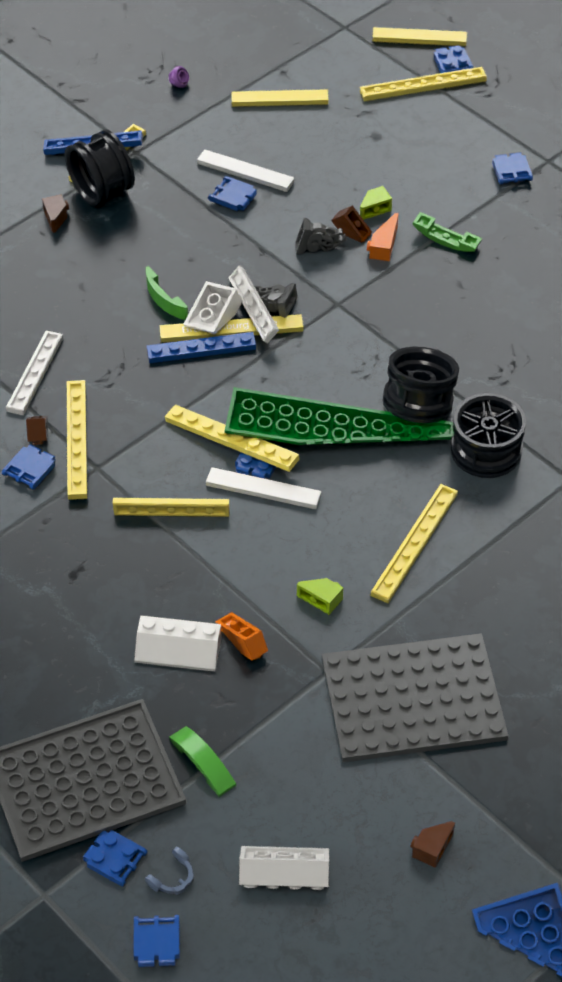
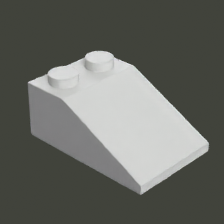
[183,281,243,334]

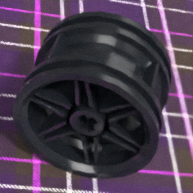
[64,129,135,206]
[382,346,460,423]
[451,393,526,478]

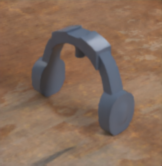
[145,847,194,895]

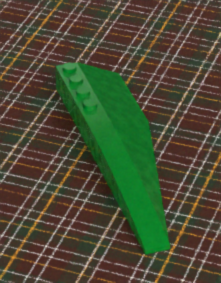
[224,387,454,445]

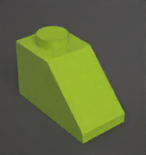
[360,186,392,220]
[297,578,343,615]

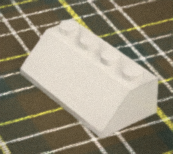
[135,616,222,672]
[239,846,329,890]

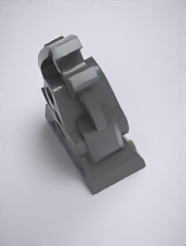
[295,218,346,254]
[256,283,298,318]

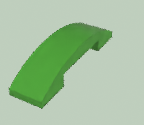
[412,212,482,252]
[146,266,188,320]
[169,726,236,797]

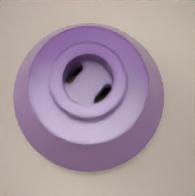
[169,66,189,88]

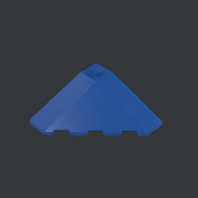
[472,883,562,977]

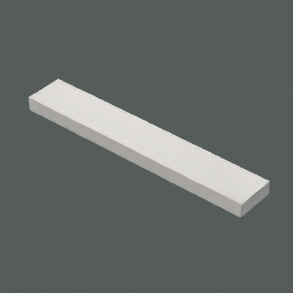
[197,149,294,192]
[228,266,279,343]
[6,331,63,416]
[206,467,321,509]

